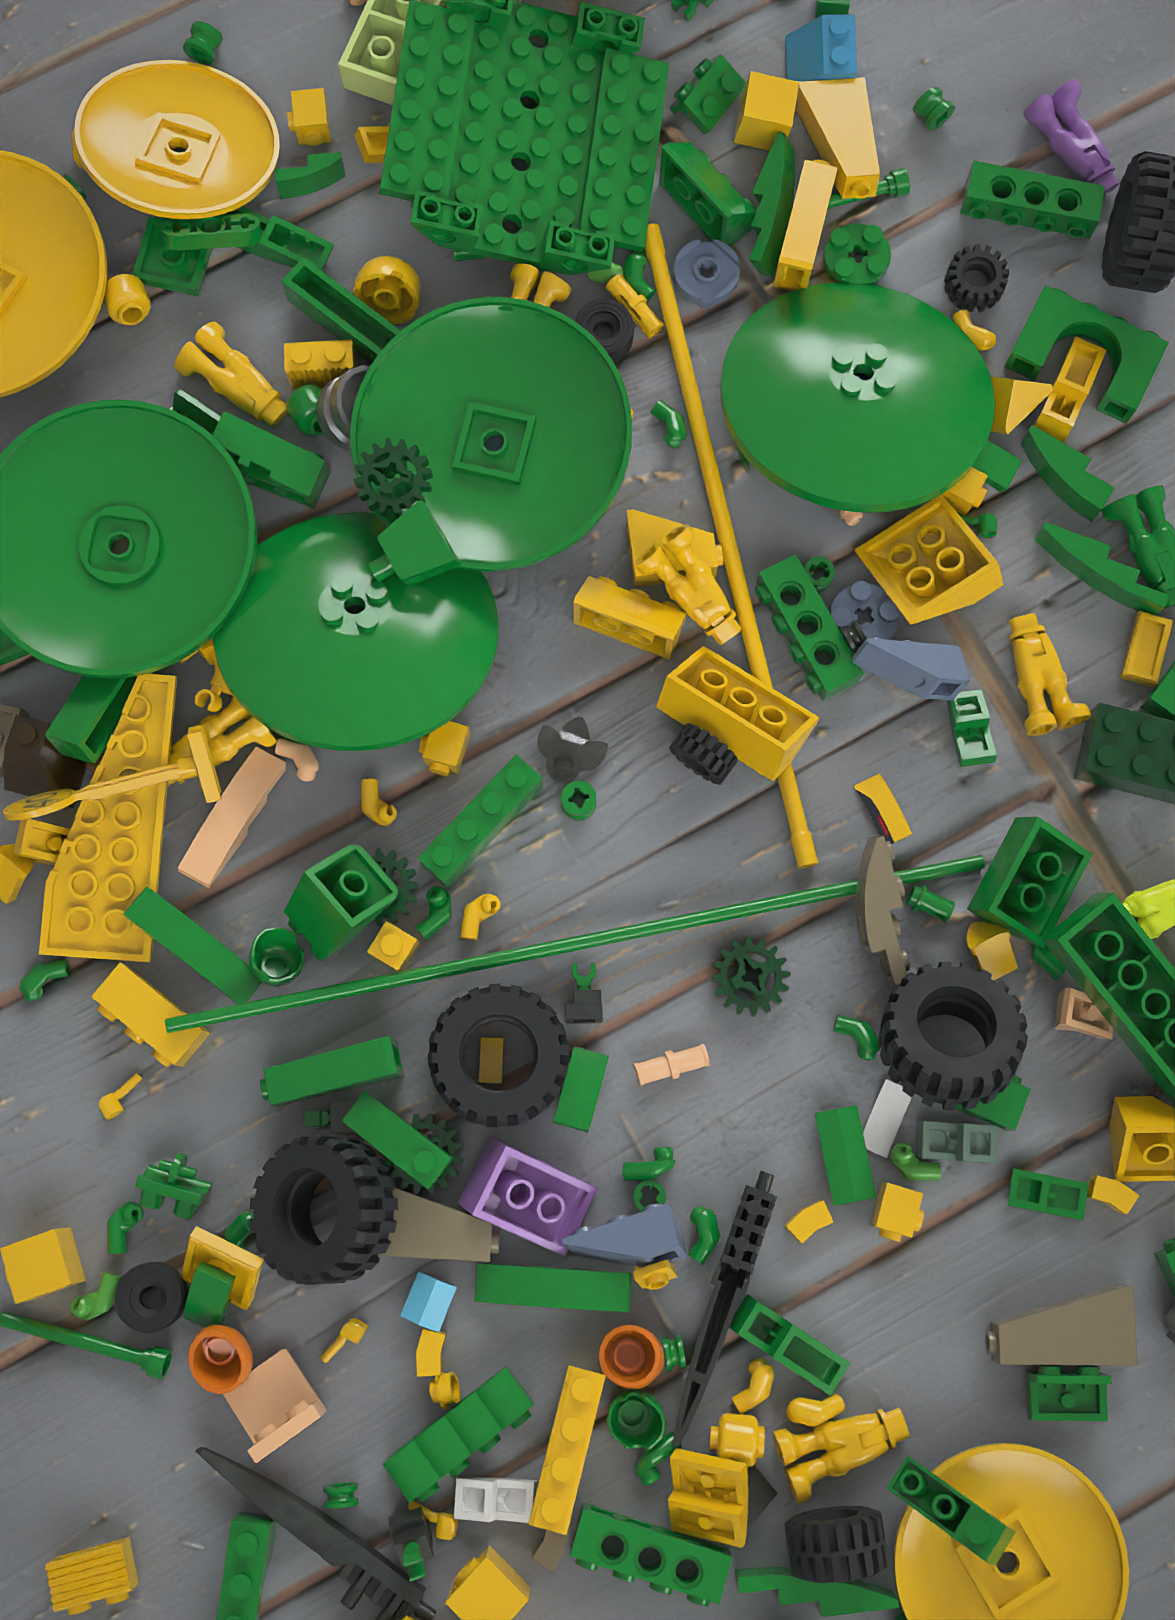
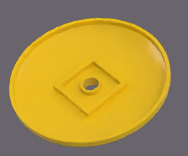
[75,60,279,219]
[893,1443,1129,1620]

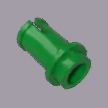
[906,885,955,923]

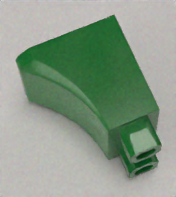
[283,845,398,960]

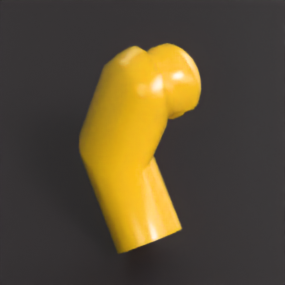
[361,779,397,826]
[786,1394,845,1427]

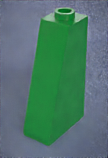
[260,1036,405,1107]

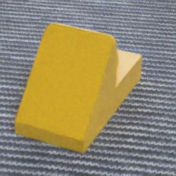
[13,819,71,865]

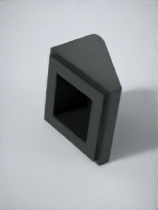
[747,1465,778,1523]

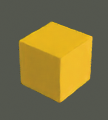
[733,71,799,151]
[0,1227,86,1304]
[445,1545,531,1620]

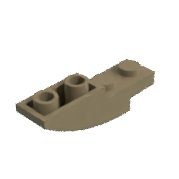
[856,836,910,985]

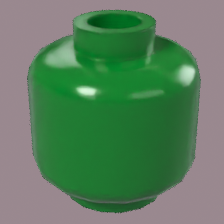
[286,384,323,436]

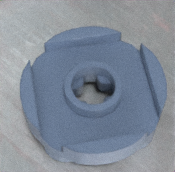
[673,239,740,309]
[829,581,900,640]

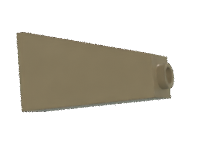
[377,1187,500,1262]
[985,1284,1138,1365]

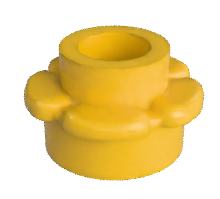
[429,1372,461,1409]

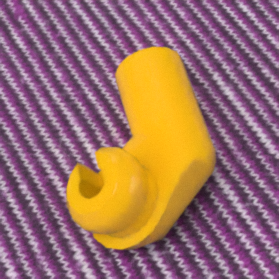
[952,310,996,351]
[460,893,501,941]
[732,1358,774,1414]

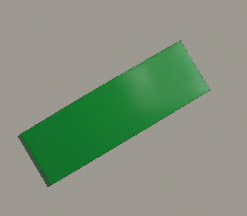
[1020,425,1115,522]
[729,1294,851,1396]

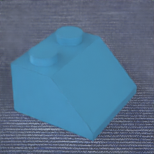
[785,15,857,82]

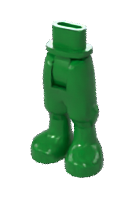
[1101,485,1175,609]

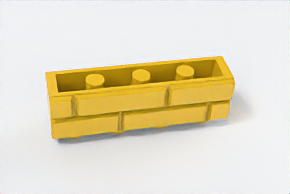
[528,1365,606,1535]

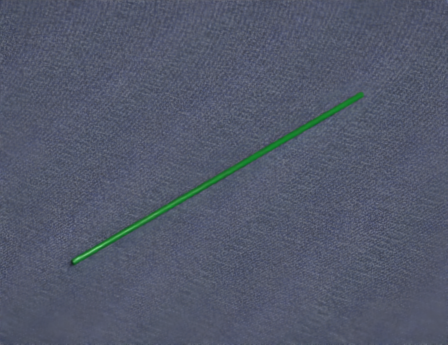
[165,855,985,1033]

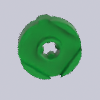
[823,223,891,285]

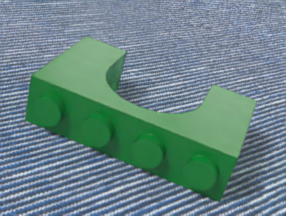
[1004,285,1169,424]

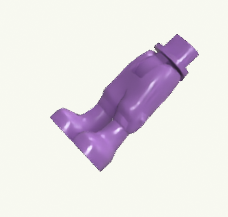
[1023,79,1120,195]

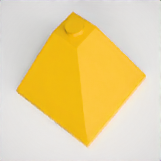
[854,494,1004,625]

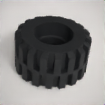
[785,1506,889,1583]

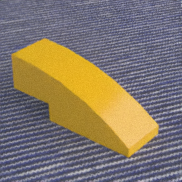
[1034,337,1106,443]

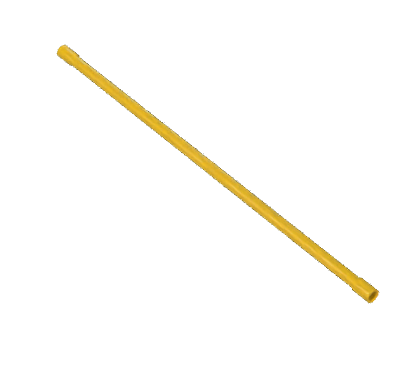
[644,224,819,869]

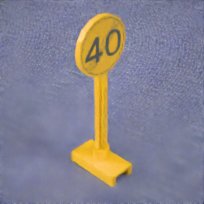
[3,724,222,821]

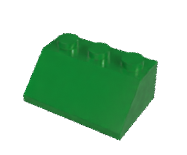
[659,142,756,247]
[967,817,1093,948]

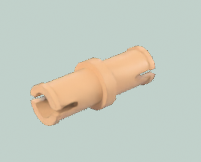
[633,1044,710,1086]

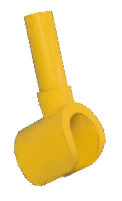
[99,1073,142,1120]
[320,1318,368,1363]
[407,1501,458,1540]

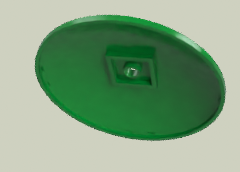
[350,297,633,572]
[213,512,499,751]

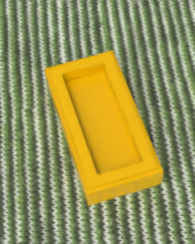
[1120,611,1173,688]

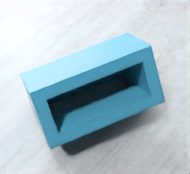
[400,1271,457,1332]

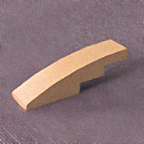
[178,747,286,888]

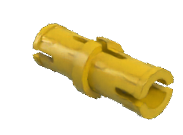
[605,274,664,339]

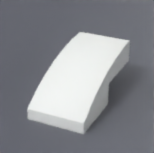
[454,1477,538,1523]

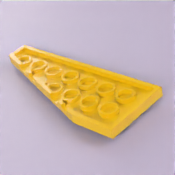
[39,674,177,962]

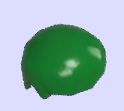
[249,927,305,987]
[606,1389,666,1451]

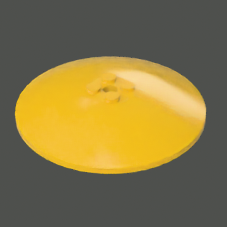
[0,150,107,398]

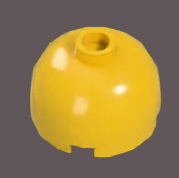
[353,255,421,325]

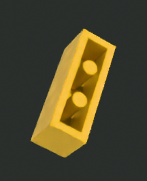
[91,962,210,1067]

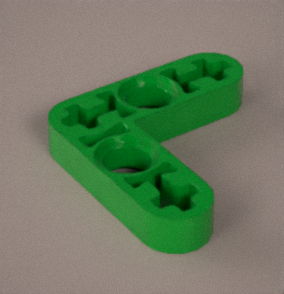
[161,214,262,250]

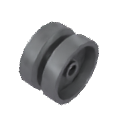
[316,365,370,451]

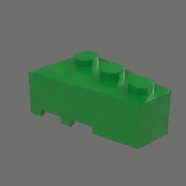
[212,411,330,509]

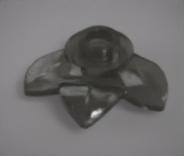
[537,717,608,783]

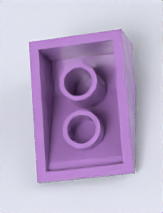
[458,1136,598,1256]

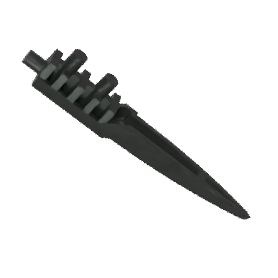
[673,1171,777,1448]
[195,1447,437,1620]

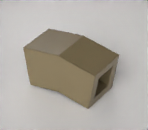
[532,1522,572,1573]

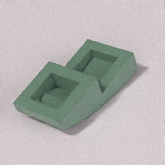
[916,1121,998,1164]

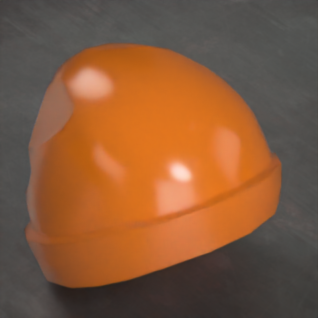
[188,1324,253,1394]
[598,1324,664,1389]

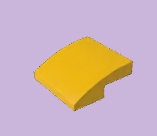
[668,1448,748,1548]

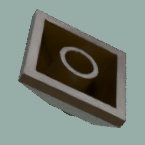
[4,714,88,808]

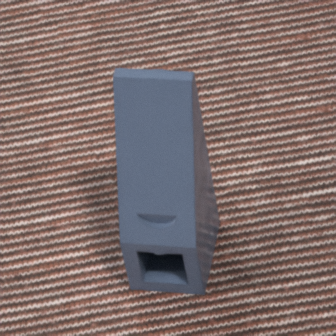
[851,638,970,700]
[562,1203,688,1267]

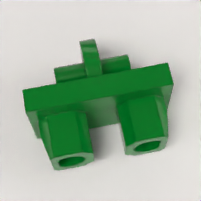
[135,1153,212,1220]

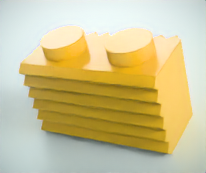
[284,339,358,390]
[45,1537,139,1615]

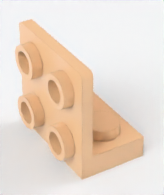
[223,1348,327,1464]

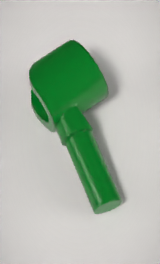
[960,513,997,538]

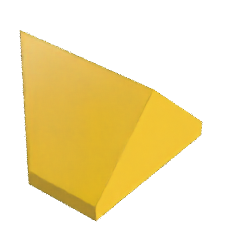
[990,376,1054,434]

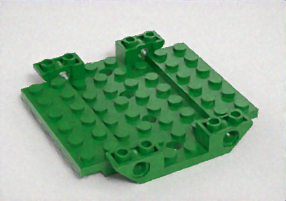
[379,0,669,275]

